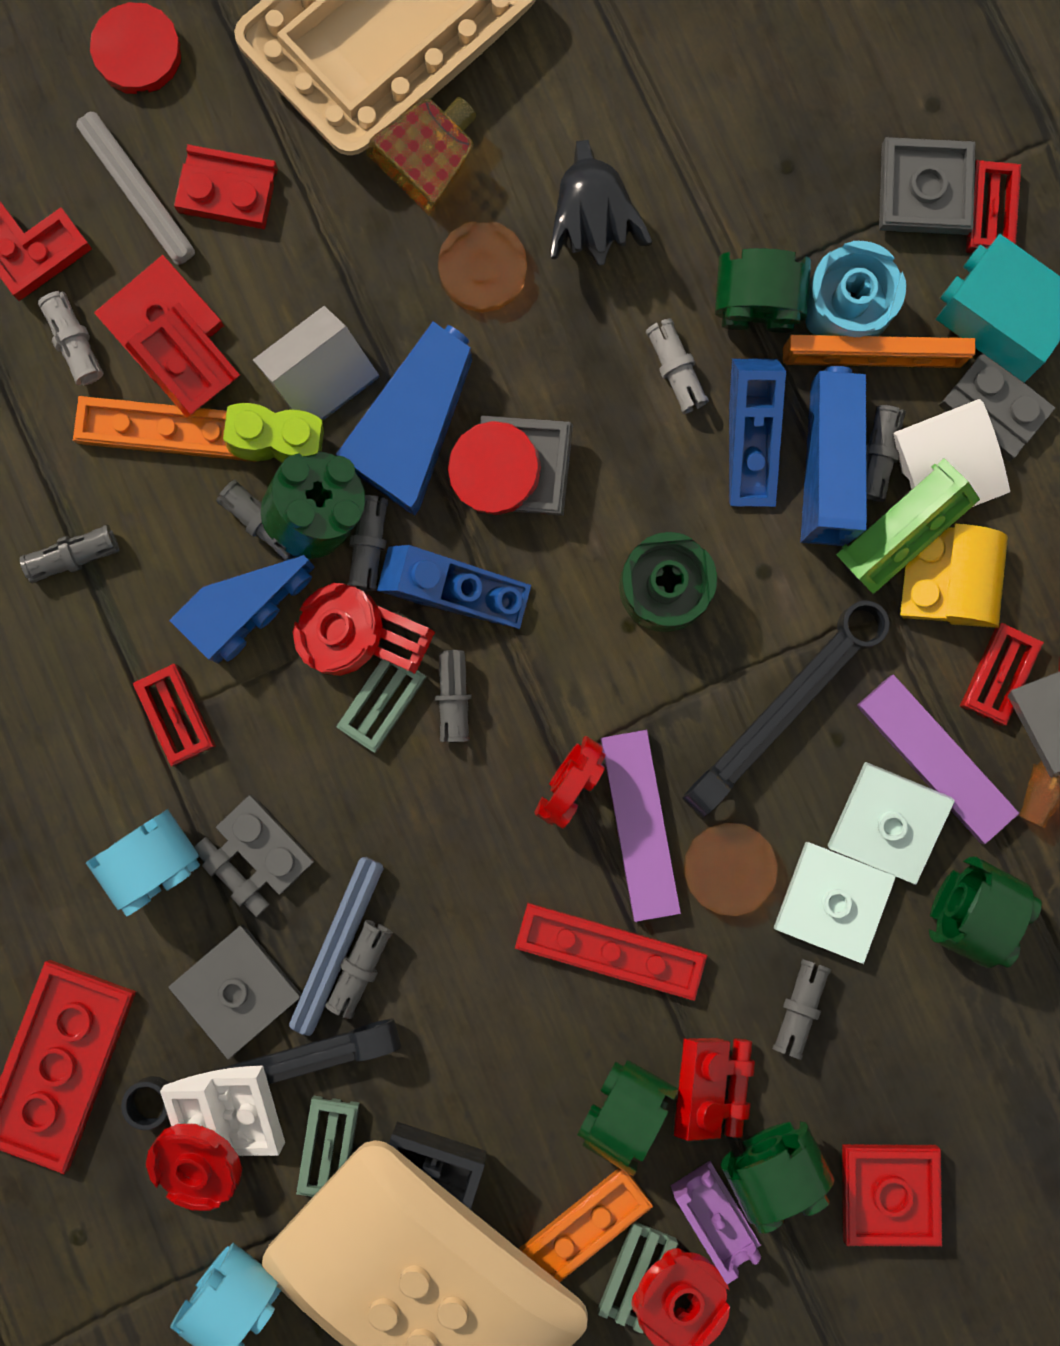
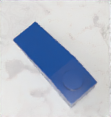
[729,359,786,507]

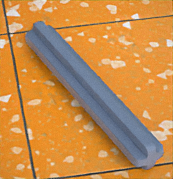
[289,857,383,1036]

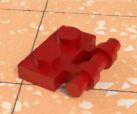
[674,1038,755,1141]

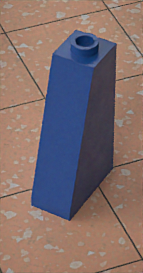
[336,322,472,516]
[800,366,867,546]

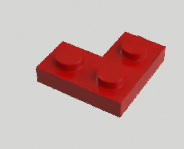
[0,201,92,301]

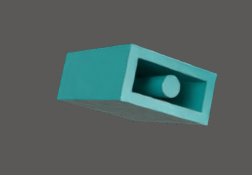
[936,234,1060,382]

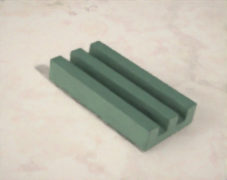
[336,659,427,753]
[296,1096,360,1197]
[597,1221,678,1334]

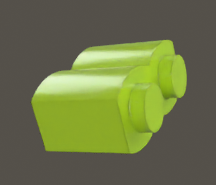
[223,403,324,463]

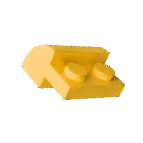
[900,524,1008,628]

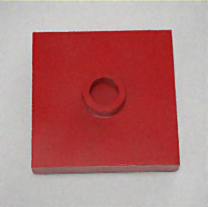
[94,255,224,383]
[842,1144,942,1247]

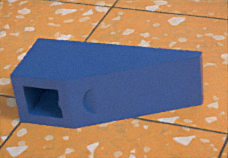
[377,545,531,629]
[169,555,315,664]

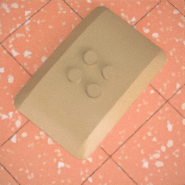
[234,0,536,155]
[262,1141,588,1346]

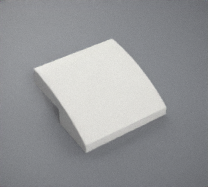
[893,399,1010,507]
[160,1066,285,1156]

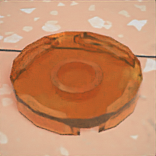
[438,221,527,313]
[684,823,778,916]

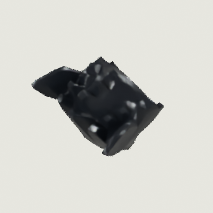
[551,140,652,266]

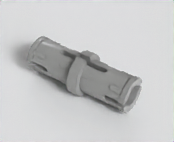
[38,291,104,386]
[646,318,709,414]

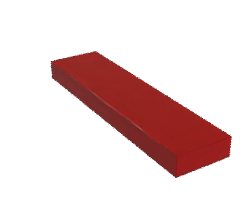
[515,902,707,1001]

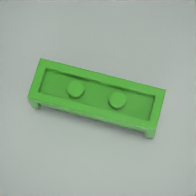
[836,458,980,594]

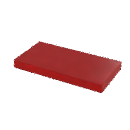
[0,960,136,1174]

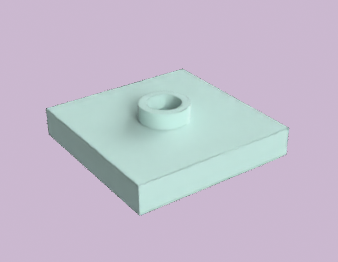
[828,762,955,885]
[774,842,896,964]

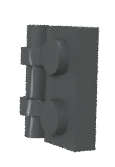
[194,795,316,917]

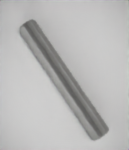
[76,112,195,265]

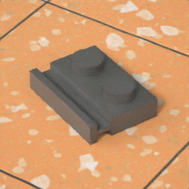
[939,353,1055,462]

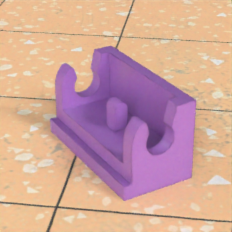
[670,1161,761,1284]

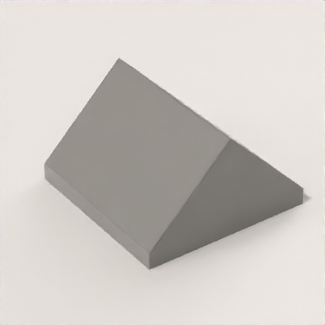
[253,306,380,421]

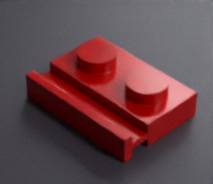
[174,144,278,229]
[125,302,240,418]

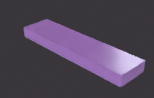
[857,675,1019,844]
[601,730,681,922]

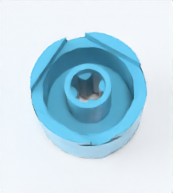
[805,241,906,337]
[86,809,200,917]
[170,1243,281,1346]

